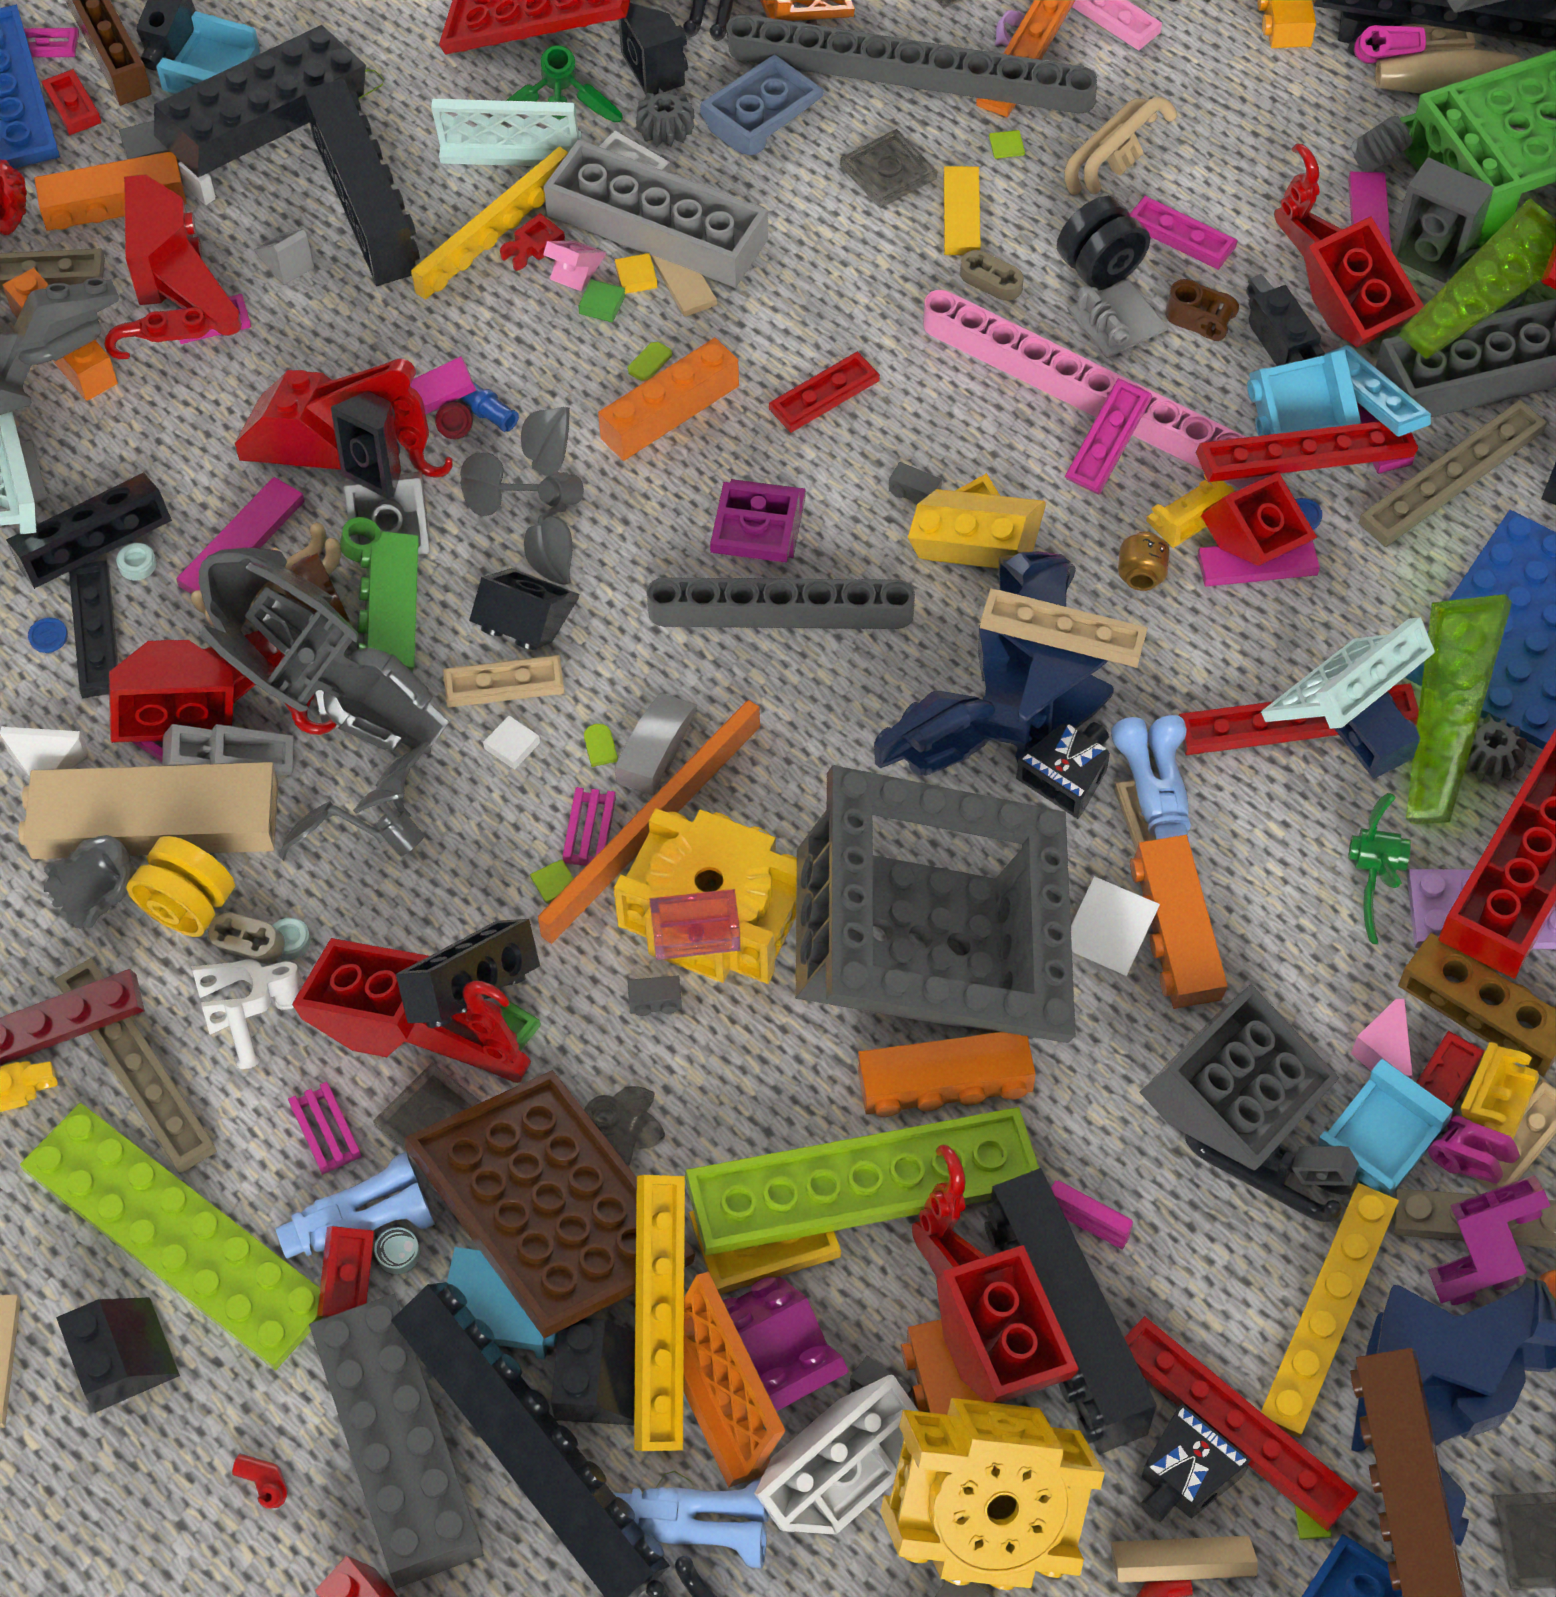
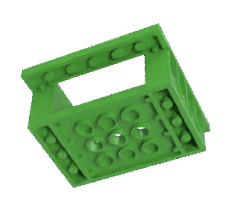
[1400,50,1556,267]

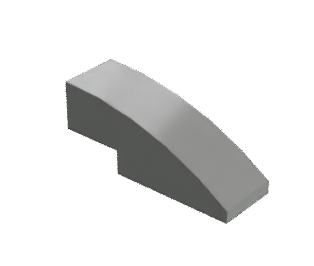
[615,693,697,795]
[162,724,294,776]

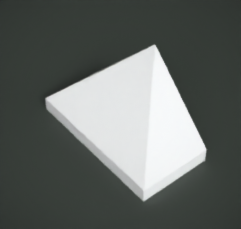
[0,727,88,778]

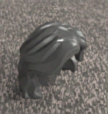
[44,835,136,929]

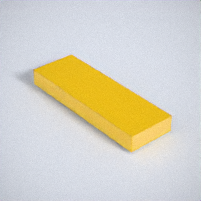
[943,166,981,255]

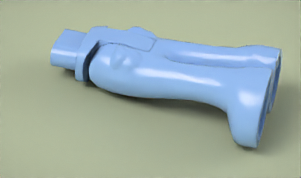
[1111,715,1191,843]
[275,1151,435,1259]
[613,1480,770,1569]

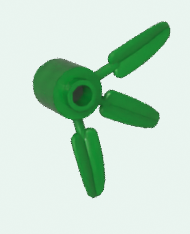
[492,45,623,123]
[1348,793,1411,944]

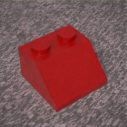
[1201,472,1317,566]

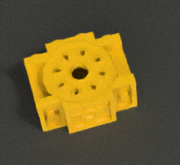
[613,808,797,984]
[880,1398,1105,1590]

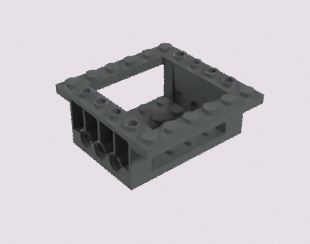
[795,765,1076,1043]

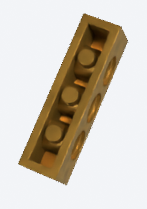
[1398,933,1556,1077]

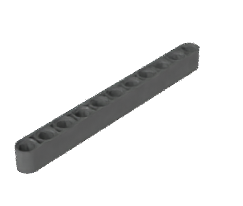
[726,14,1097,114]

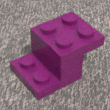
[710,479,806,563]
[1428,1175,1550,1305]
[723,1276,849,1412]

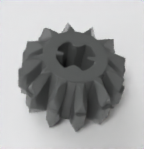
[636,88,695,147]
[1350,116,1413,172]
[1457,715,1527,785]

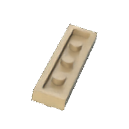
[980,588,1148,668]

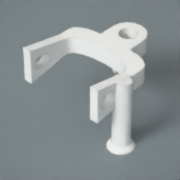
[191,959,301,1069]

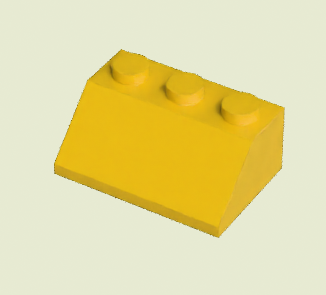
[908,489,1046,569]

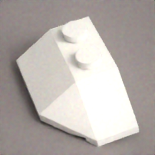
[754,1375,918,1534]

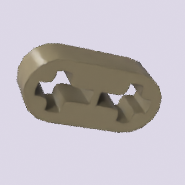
[960,250,1024,301]
[208,912,285,963]

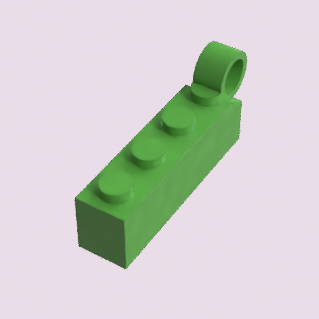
[340,517,419,673]

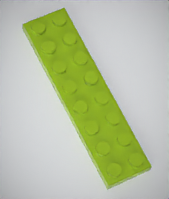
[19,1102,323,1371]
[685,1107,1039,1256]

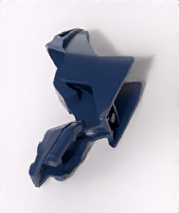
[874,551,1114,776]
[1351,1277,1556,1560]

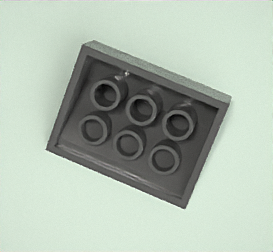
[1139,984,1339,1170]

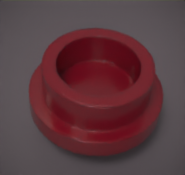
[435,402,473,439]

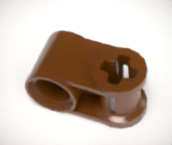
[1165,279,1239,341]

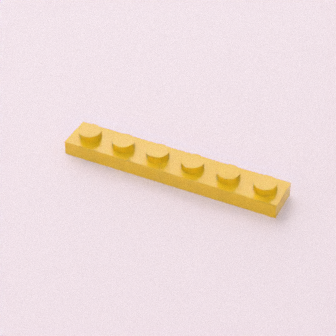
[411,146,568,300]
[634,1175,685,1451]
[1261,1183,1399,1439]

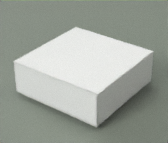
[178,162,216,205]
[483,716,540,770]

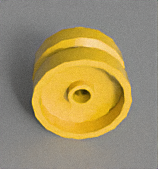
[126,836,236,937]

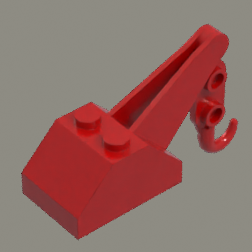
[1274,143,1426,348]
[104,175,242,359]
[235,358,453,478]
[109,630,337,743]
[292,938,531,1083]
[912,1145,1079,1403]

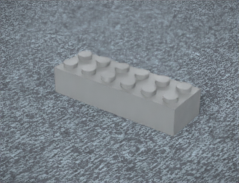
[544,139,768,288]

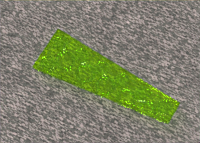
[1398,198,1556,359]
[1406,594,1512,824]

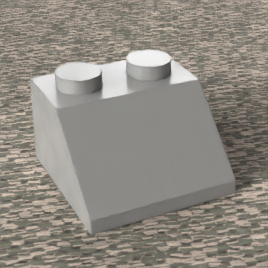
[344,472,430,554]

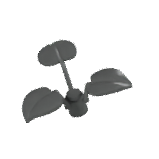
[460,407,584,585]
[280,742,431,861]

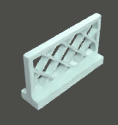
[431,99,582,166]
[0,411,36,534]
[1261,617,1435,729]

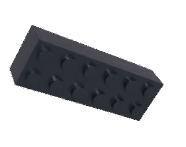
[154,25,366,178]
[303,78,420,287]
[984,1168,1157,1455]

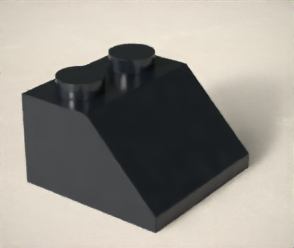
[619,3,688,95]
[331,391,401,499]
[469,568,580,650]
[56,1297,180,1413]
[551,1318,635,1426]

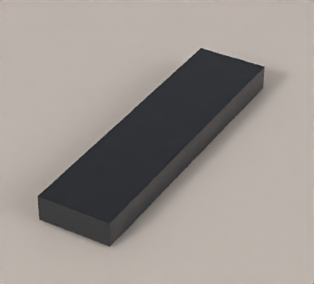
[69,560,118,699]

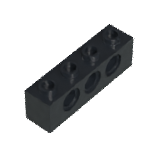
[6,472,172,589]
[396,919,540,1028]

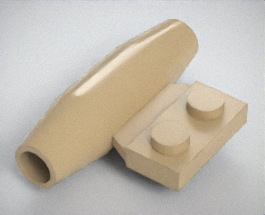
[1375,24,1519,94]

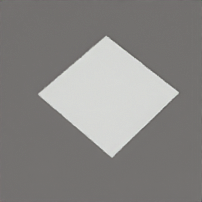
[1071,876,1160,976]

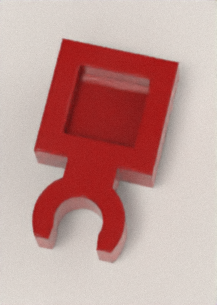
[500,213,565,271]

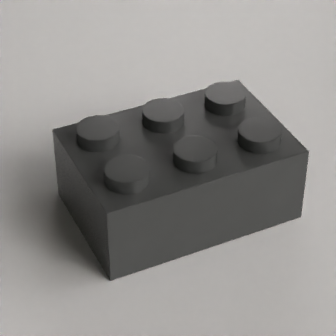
[1392,157,1494,284]

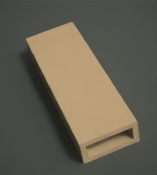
[18,762,278,859]

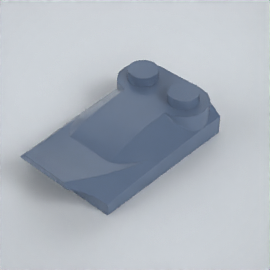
[700,54,824,155]

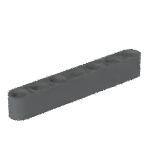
[646,577,915,629]

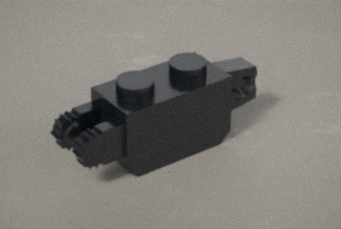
[1246,274,1325,366]

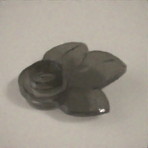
[584,1086,665,1166]

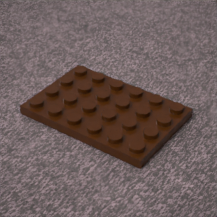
[405,1070,696,1339]

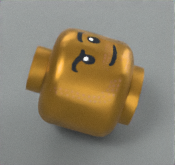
[1118,531,1170,591]

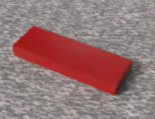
[769,351,880,433]

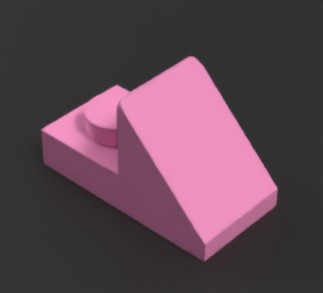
[543,240,606,291]

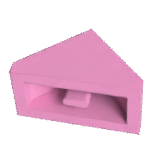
[1351,999,1413,1079]

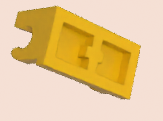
[1146,474,1235,548]
[1461,1042,1539,1139]

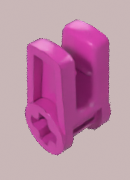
[1354,25,1426,64]
[1427,1116,1520,1184]

